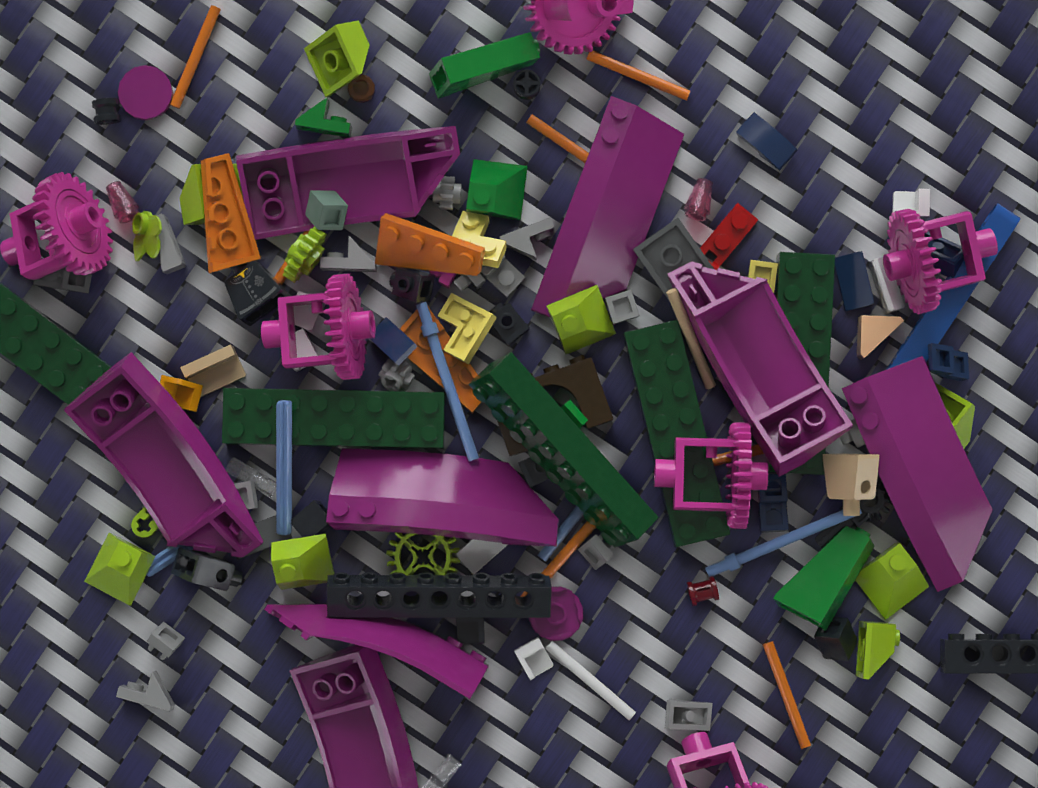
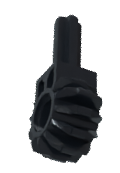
[815,479,892,549]

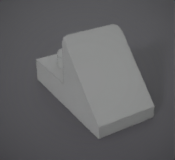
[500,217,555,260]
[320,236,377,272]
[480,256,526,298]
[116,671,175,712]
[664,699,713,731]

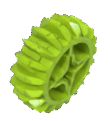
[386,532,460,594]

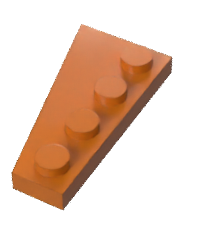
[201,153,261,273]
[375,213,485,276]
[400,305,482,413]

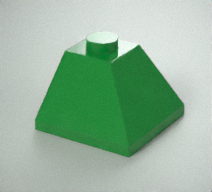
[466,159,528,220]

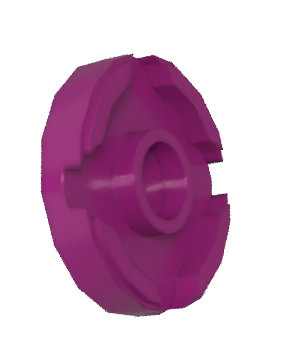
[118,65,173,121]
[529,586,583,641]

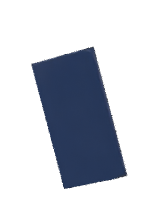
[924,231,964,278]
[835,251,874,311]

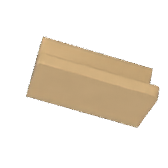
[180,345,246,398]

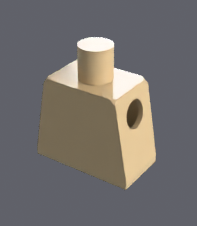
[823,453,879,516]

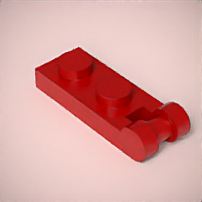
[700,203,758,270]

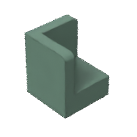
[305,190,348,230]

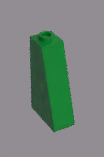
[429,32,540,99]
[773,526,875,631]

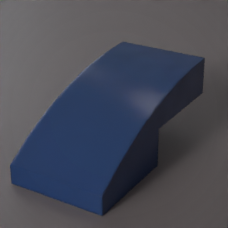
[736,112,798,171]
[370,317,418,366]
[928,343,969,381]
[758,473,789,533]

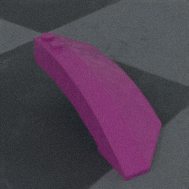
[531,96,684,318]
[236,126,460,240]
[667,262,853,477]
[64,352,263,558]
[842,356,993,592]
[326,448,559,547]
[264,604,489,699]
[290,645,419,788]

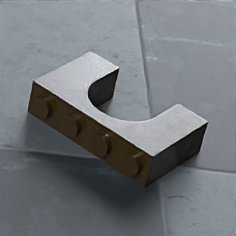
[497,355,614,457]

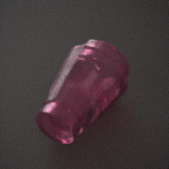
[684,178,713,221]
[106,181,139,224]

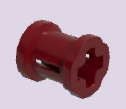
[687,576,719,606]

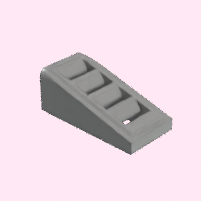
[156,213,186,274]

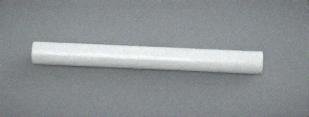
[545,641,636,720]

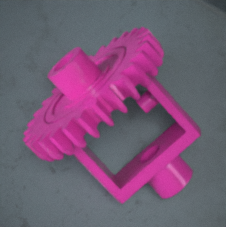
[523,0,634,55]
[0,172,113,280]
[883,209,998,314]
[261,274,376,380]
[654,422,768,529]
[667,732,768,788]

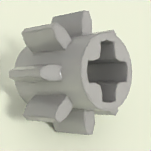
[433,176,462,210]
[379,359,415,392]

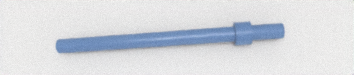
[416,302,479,461]
[705,509,862,577]

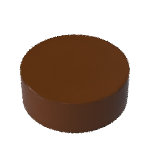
[348,74,375,103]

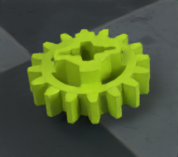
[283,226,327,283]

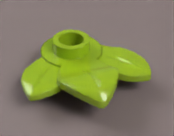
[132,211,162,262]

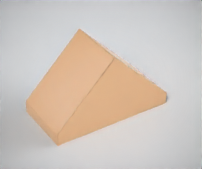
[857,315,904,360]

